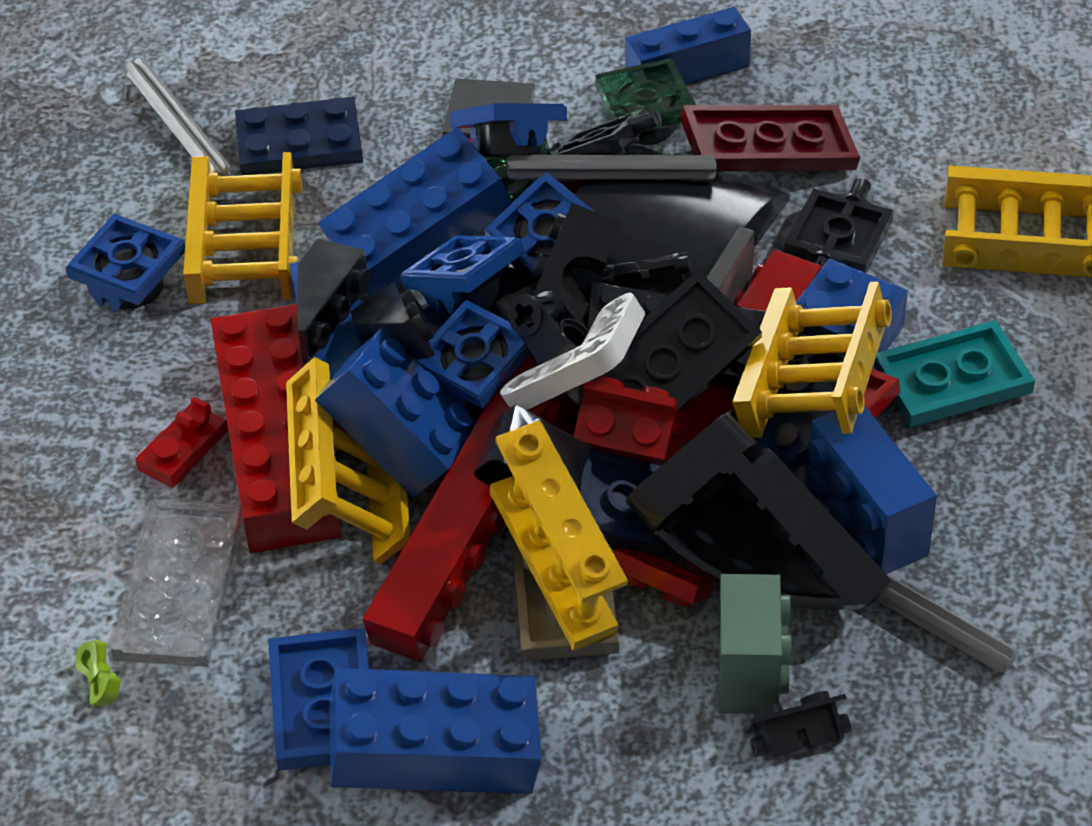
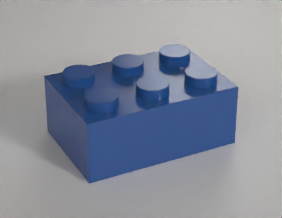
[315,328,477,498]
[805,406,937,574]

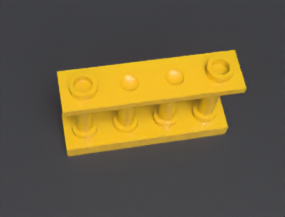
[183,152,302,304]
[942,165,1092,277]
[732,282,892,438]
[286,357,410,565]
[490,420,628,651]

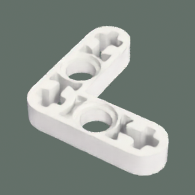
[500,293,645,410]

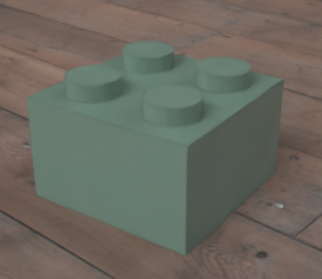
[718,574,791,713]

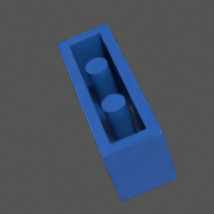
[625,6,751,89]

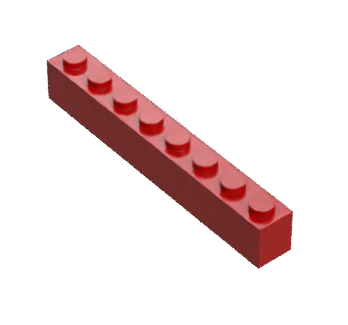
[362,354,569,662]

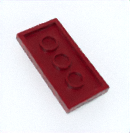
[680,105,860,172]

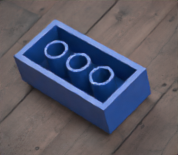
[318,126,512,298]
[329,668,542,794]

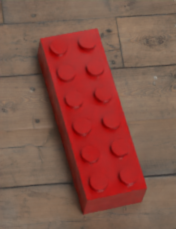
[210,304,341,554]

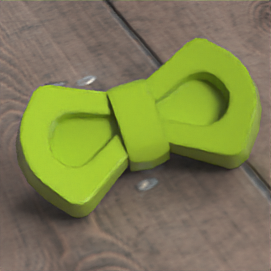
[75,640,121,707]

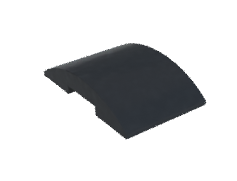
[528,145,790,302]

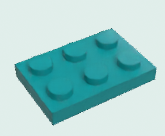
[873,320,1035,428]

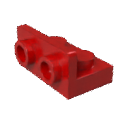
[573,377,677,464]

